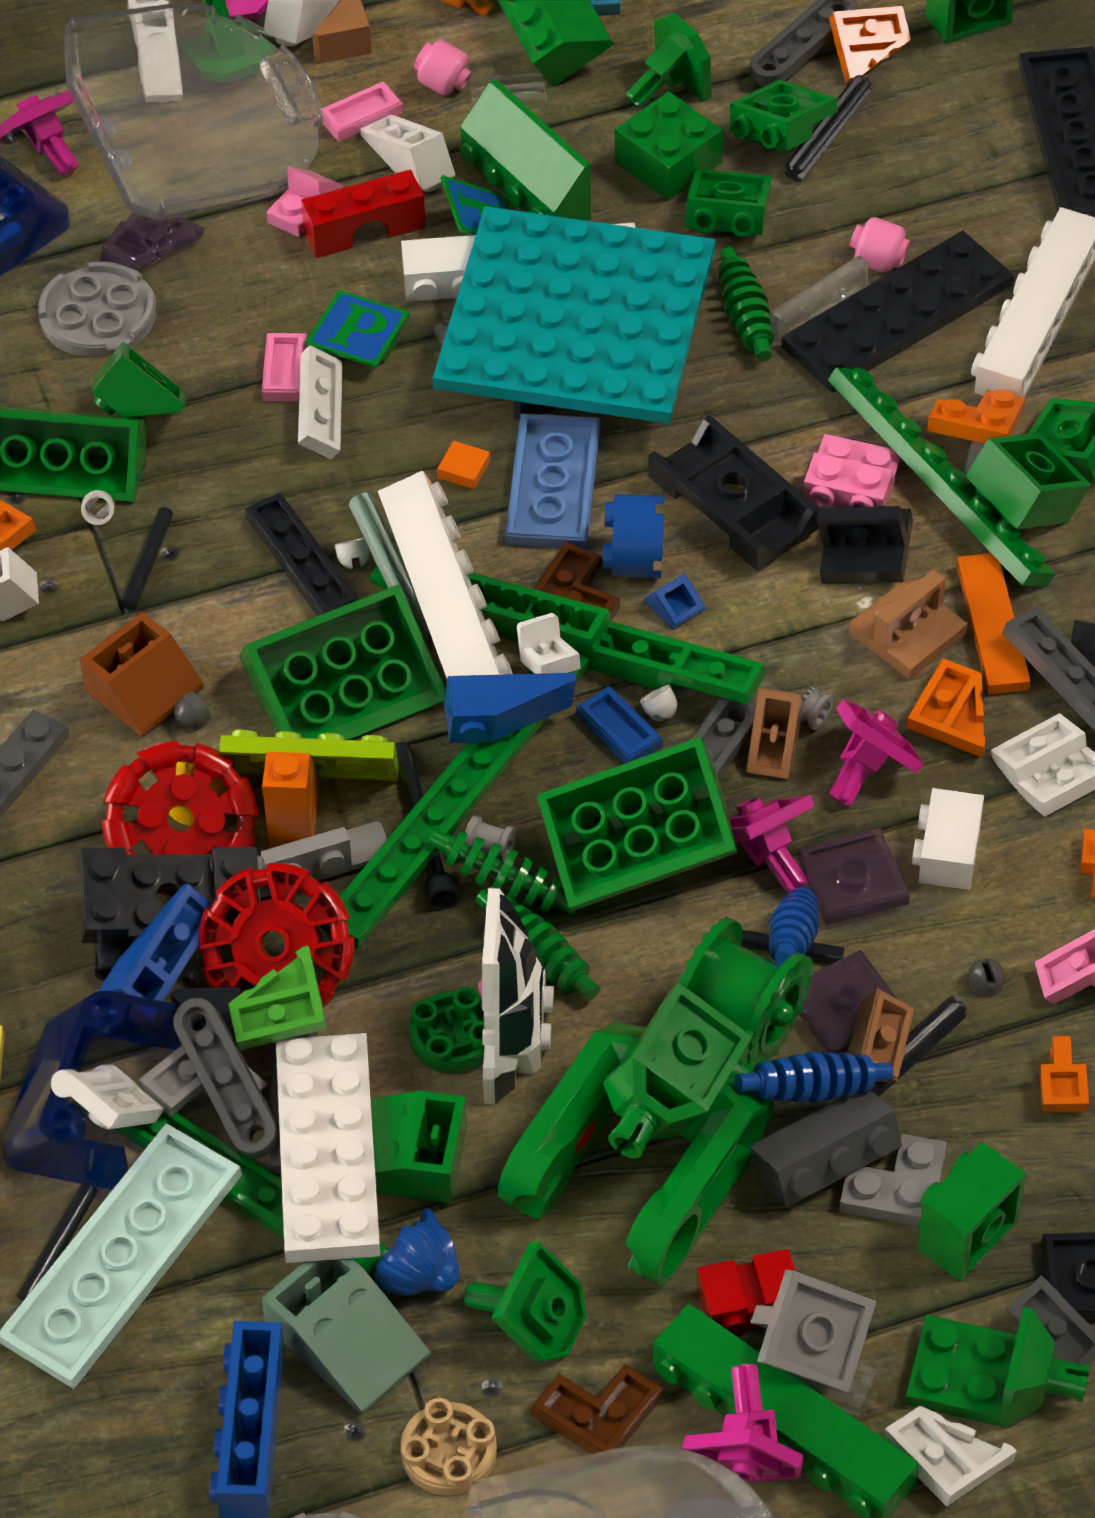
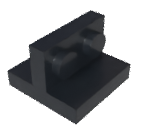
[817,506,913,583]

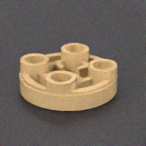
[400,1398,497,1496]

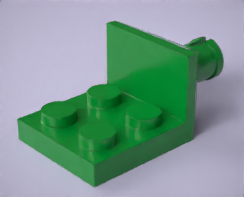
[603,982,752,1158]
[905,1307,1090,1428]

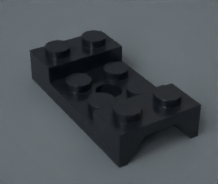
[648,415,819,571]
[77,847,260,943]

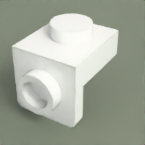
[517,613,581,674]

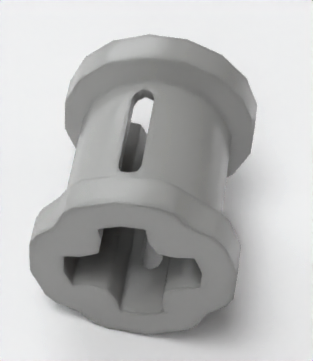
[464,815,517,862]

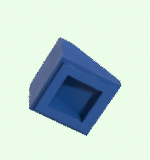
[644,573,706,629]

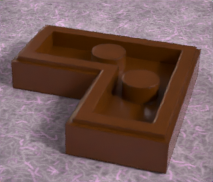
[534,541,620,621]
[531,1364,664,1465]

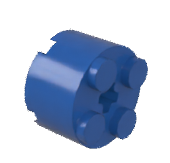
[603,494,664,579]

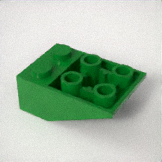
[371,1090,467,1203]

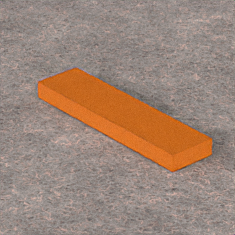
[956,553,1031,695]

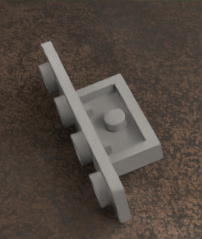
[257,821,387,898]

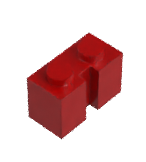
[697,1248,795,1337]

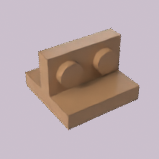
[849,569,968,680]

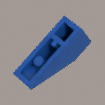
[444,673,576,744]
[96,883,212,1022]

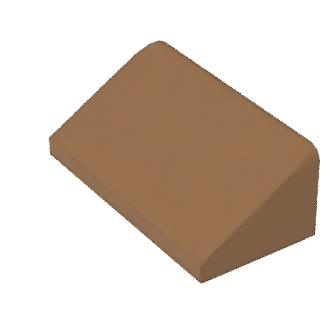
[847,988,915,1084]

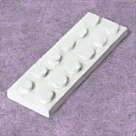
[276,1033,380,1263]

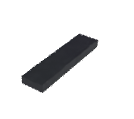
[244,492,359,616]

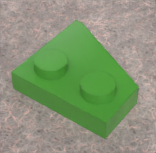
[228,946,328,1050]

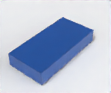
[576,686,663,764]

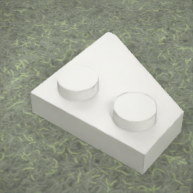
[883,1406,1017,1507]

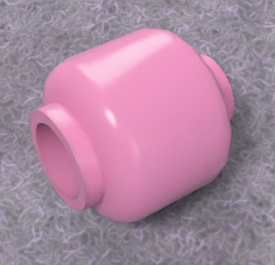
[413,40,472,96]
[849,217,910,274]

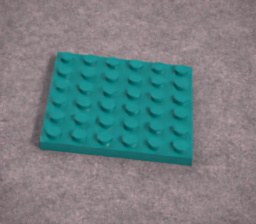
[433,206,715,424]

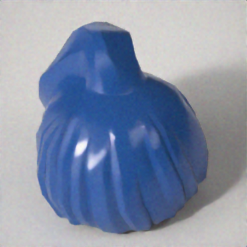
[374,1208,460,1296]

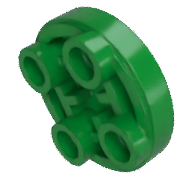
[409,986,485,1073]

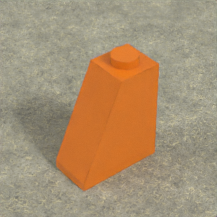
[262,751,320,849]

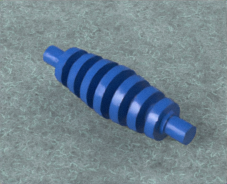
[769,886,819,966]
[734,1052,893,1103]

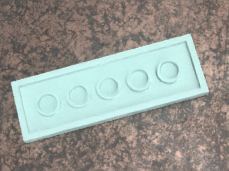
[0,1123,242,1389]

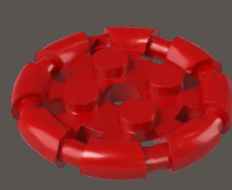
[101,741,259,896]
[197,863,355,1008]

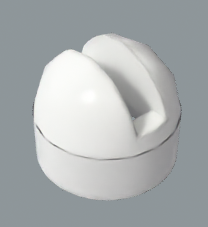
[81,490,114,525]
[335,538,370,569]
[640,685,678,721]

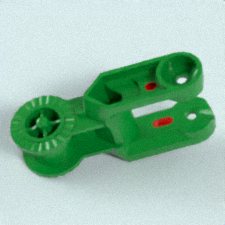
[497,917,814,1286]

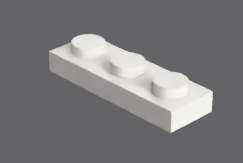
[298,345,342,459]

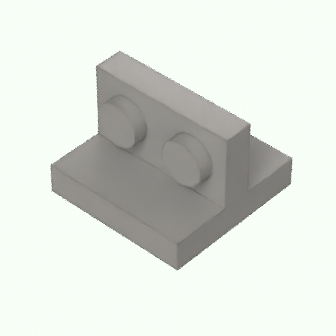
[751,1270,877,1393]

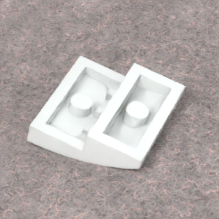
[991,713,1095,817]

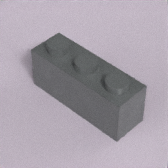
[750,1091,902,1208]

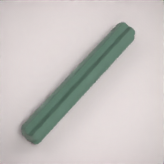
[349,492,432,642]

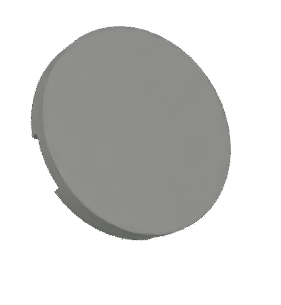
[38,262,157,357]

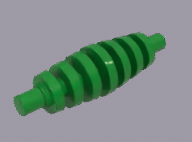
[718,247,775,362]
[427,828,576,915]
[475,889,600,1000]

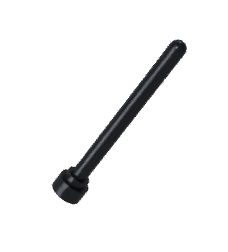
[395,742,461,911]

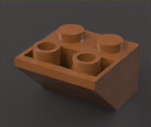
[80,611,204,737]

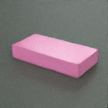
[319,81,403,142]
[262,333,307,402]

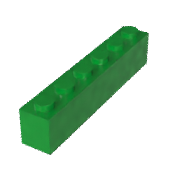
[653,1303,919,1518]

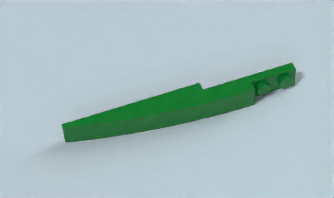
[370,552,766,705]

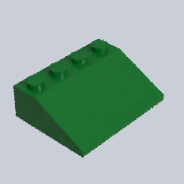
[239,584,446,740]
[536,737,738,911]

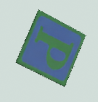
[440,175,509,235]
[305,289,410,368]

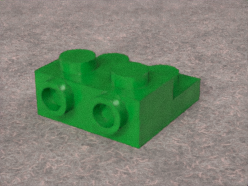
[729,80,837,151]
[685,169,772,237]
[1027,398,1095,483]

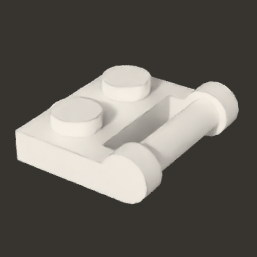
[51,1064,165,1129]

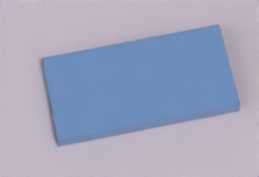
[505,413,601,550]

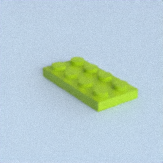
[220,730,399,781]

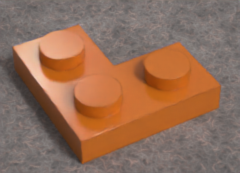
[927,390,1026,444]

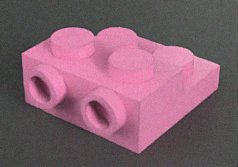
[803,434,902,508]

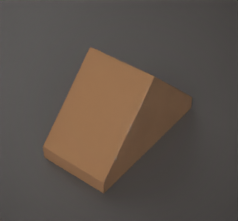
[312,0,372,63]
[746,687,802,779]

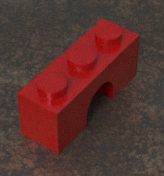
[301,169,426,258]

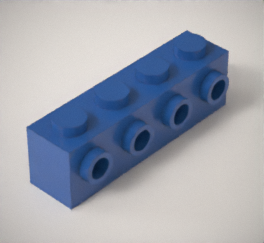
[210,1321,285,1518]

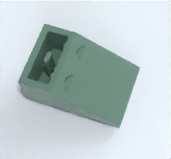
[261,1258,431,1415]

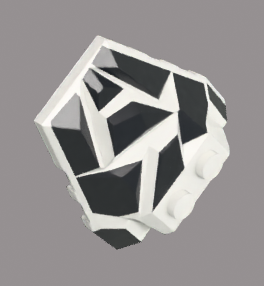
[482,888,554,1104]

